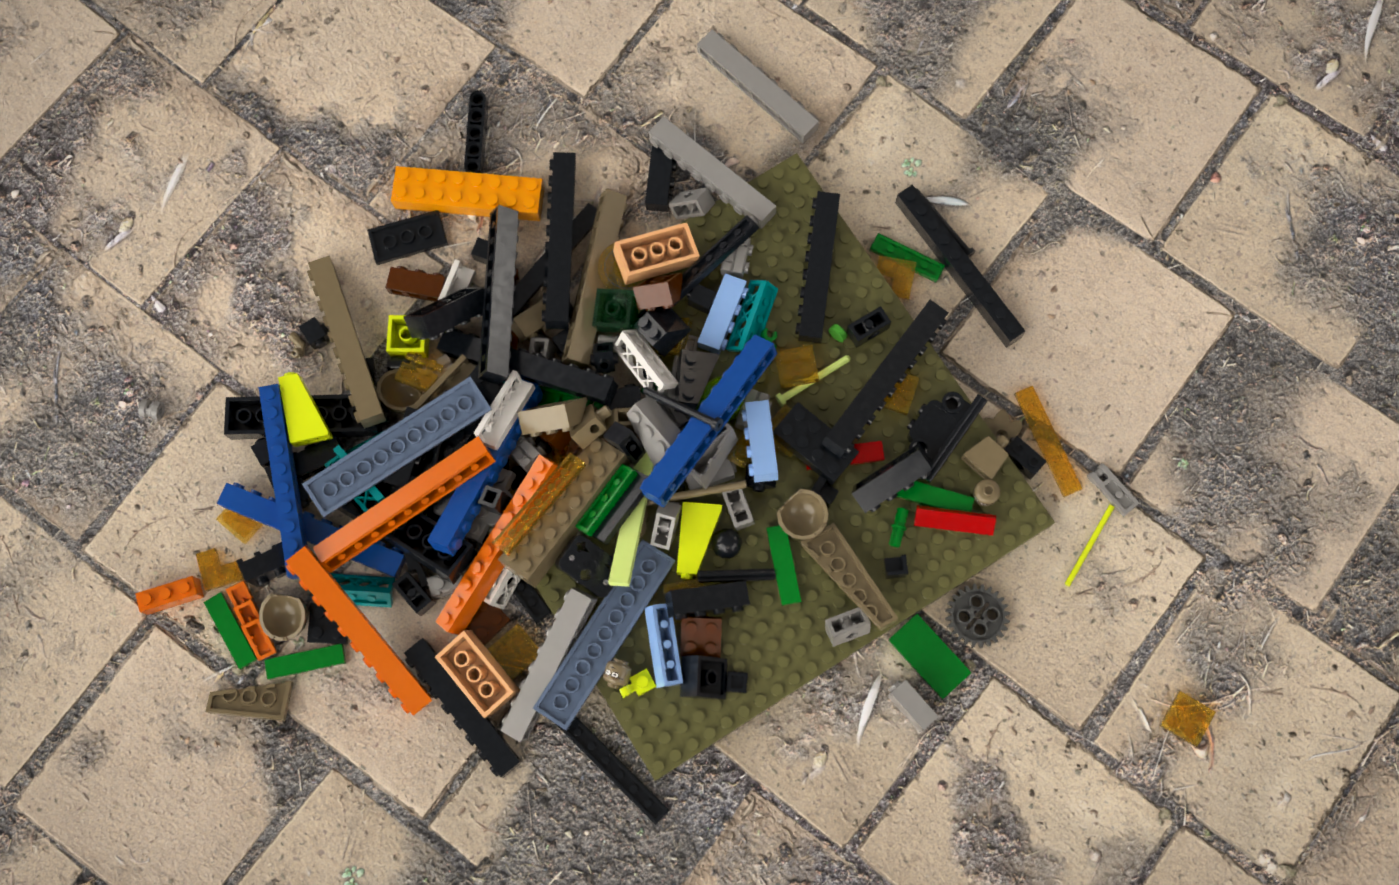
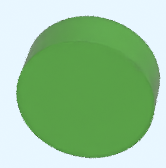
[828,324,848,342]

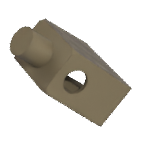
[570,404,612,450]
[961,435,1010,480]

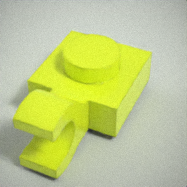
[619,669,656,698]

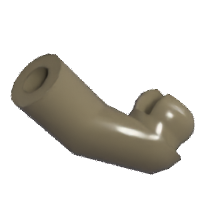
[288,332,306,359]

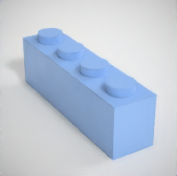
[697,273,749,354]
[742,400,778,483]
[644,603,683,688]

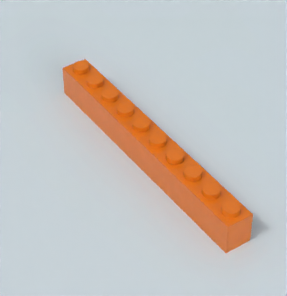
[313,436,496,573]
[435,454,565,635]
[286,545,433,716]

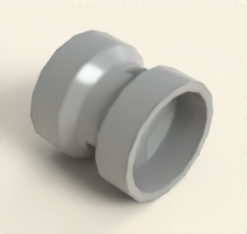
[138,398,165,420]

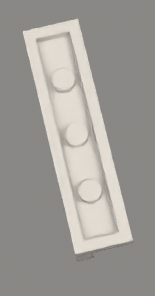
[438,260,476,337]
[613,329,678,401]
[474,370,535,450]
[483,567,521,610]

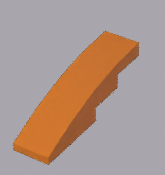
[225,580,277,661]

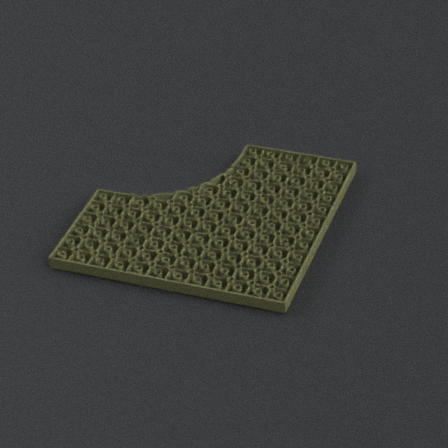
[536,153,1055,781]

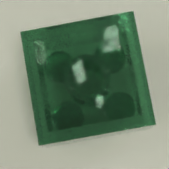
[592,288,639,333]

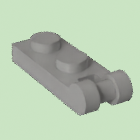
[1087,463,1139,517]

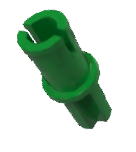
[889,508,909,548]

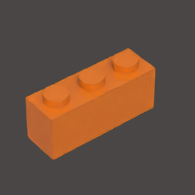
[135,576,204,615]

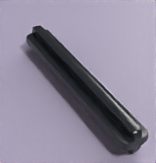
[697,568,776,583]

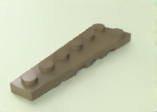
[800,523,898,631]

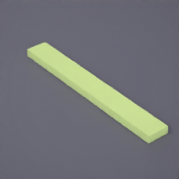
[608,452,654,587]

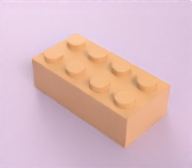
[613,222,700,285]
[435,630,520,718]

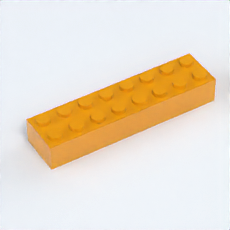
[391,166,545,221]

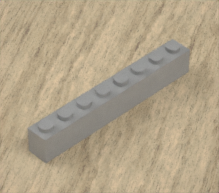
[697,30,819,143]
[649,116,776,229]
[500,588,598,742]

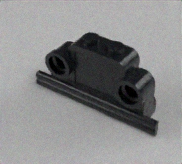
[907,392,987,483]

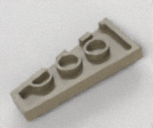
[205,681,293,721]

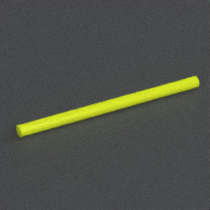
[1064,505,1115,587]

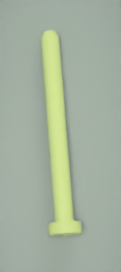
[775,355,851,407]

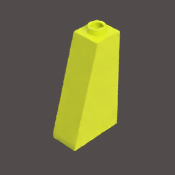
[278,372,333,447]
[677,502,722,579]

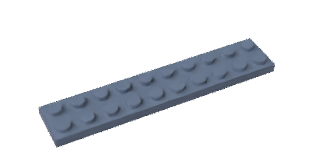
[302,377,492,517]
[533,539,676,731]

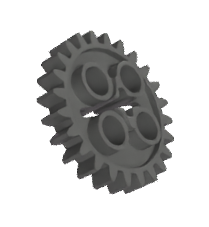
[945,584,1010,649]

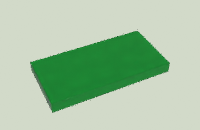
[888,614,972,700]

